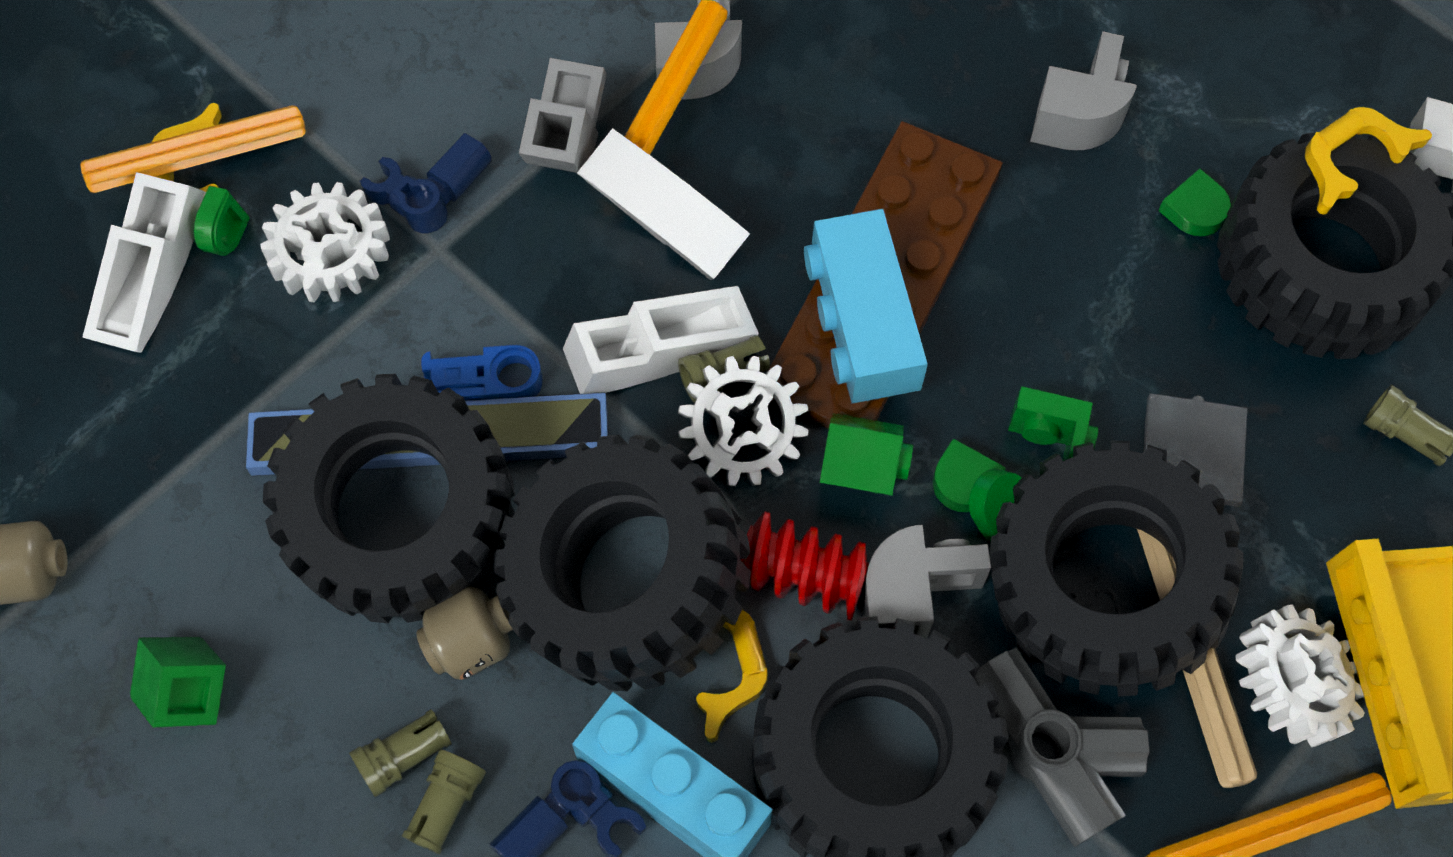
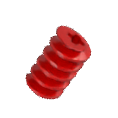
[740,511,869,621]

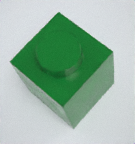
[820,413,913,496]

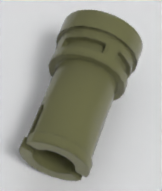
[678,335,770,403]
[1363,384,1453,466]
[349,709,452,797]
[402,749,486,855]

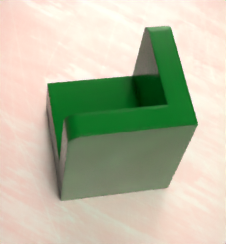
[130,637,226,728]

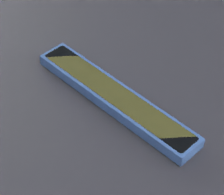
[246,393,608,476]

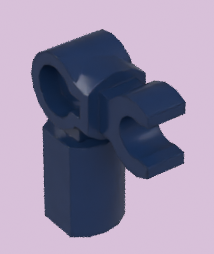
[359,133,492,233]
[489,760,646,857]

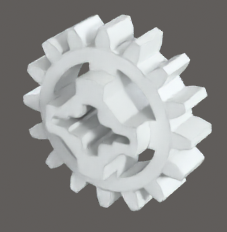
[260,182,390,302]
[678,356,809,486]
[1236,605,1365,747]

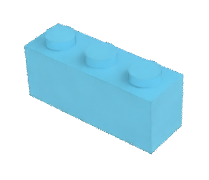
[804,209,928,403]
[572,692,773,857]

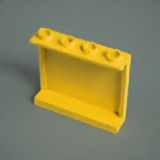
[1326,539,1453,809]

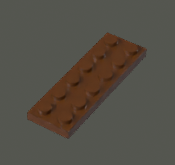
[767,121,1003,429]

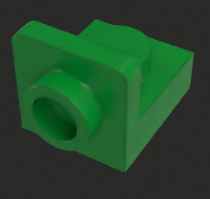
[1008,386,1098,461]

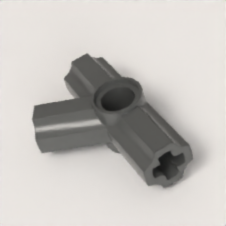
[975,648,1149,847]

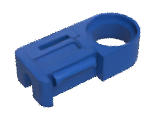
[421,345,543,401]

